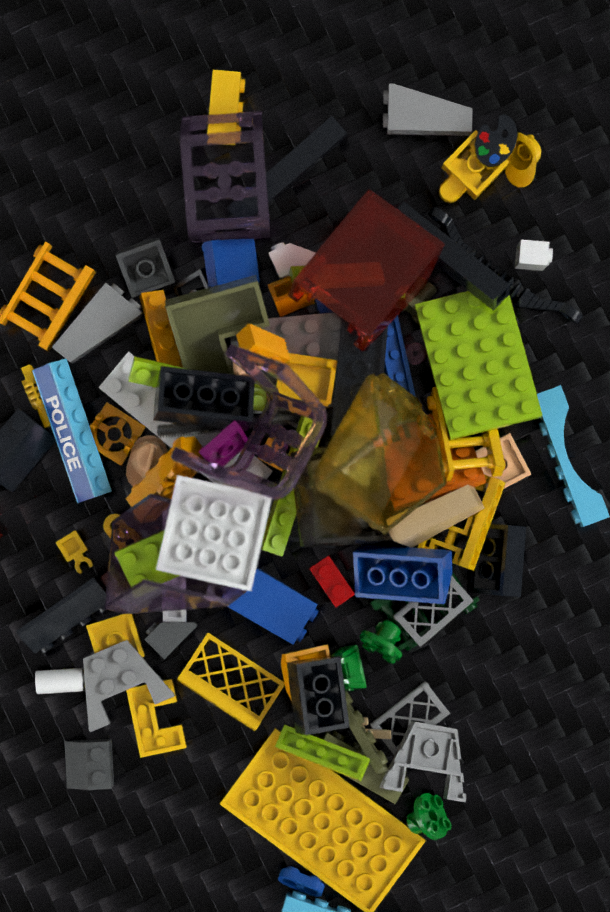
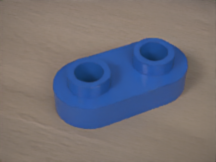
[278,866,325,897]

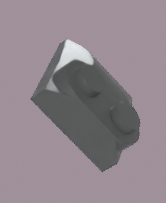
[115,238,175,298]

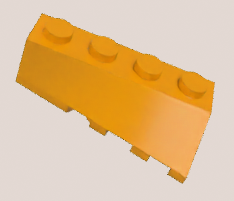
[126,436,206,520]

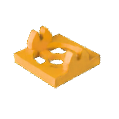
[89,402,146,466]

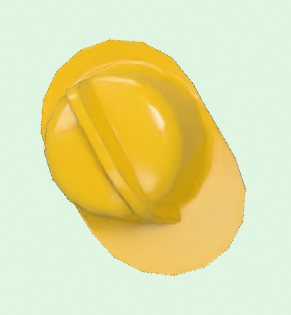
[505,133,541,187]

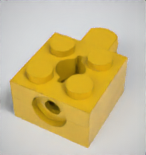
[439,130,509,203]

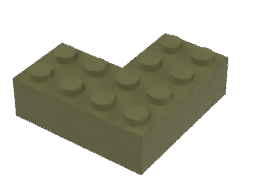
[165,275,270,375]

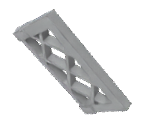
[394,576,473,647]
[370,681,450,755]

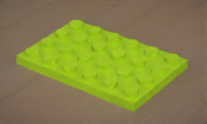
[415,291,543,440]

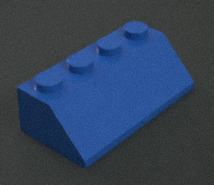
[353,544,452,604]

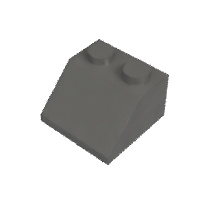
[65,739,114,790]

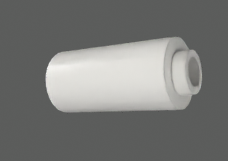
[35,668,85,694]

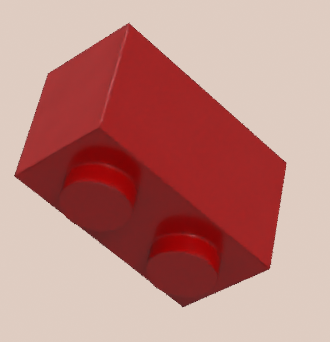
[309,555,355,608]

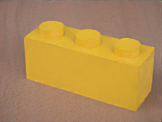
[207,70,245,145]

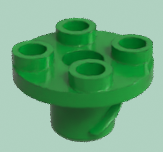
[359,620,402,664]
[407,793,451,840]

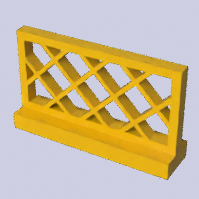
[177,633,285,731]

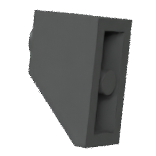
[144,621,199,659]

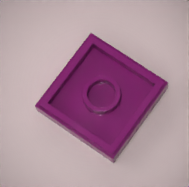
[199,420,250,473]

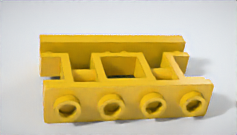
[418,475,506,571]

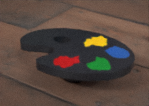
[475,115,517,167]

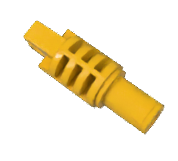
[21,365,51,428]

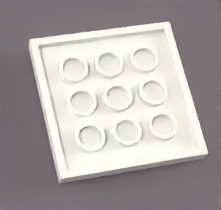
[156,475,272,591]

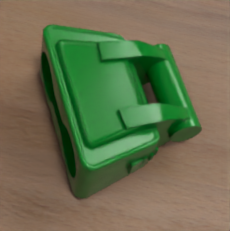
[332,645,367,691]

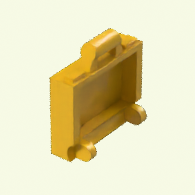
[275,353,338,416]

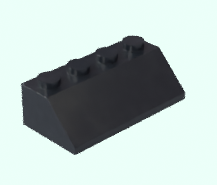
[153,366,255,431]
[16,576,114,654]

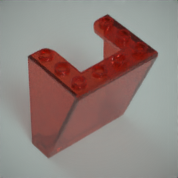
[288,189,445,351]

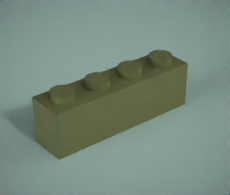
[323,730,409,804]

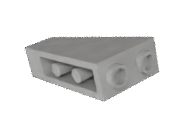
[383,84,472,136]
[52,283,144,364]

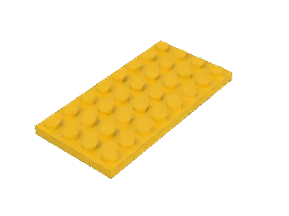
[220,728,426,912]

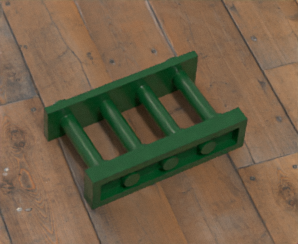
[370,557,480,651]

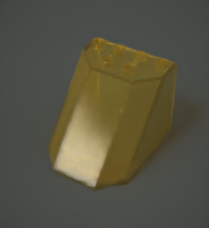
[314,373,446,535]

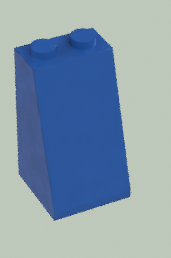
[220,567,319,645]

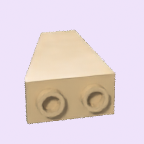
[388,484,485,548]

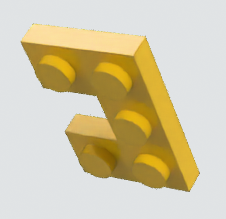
[126,679,187,758]

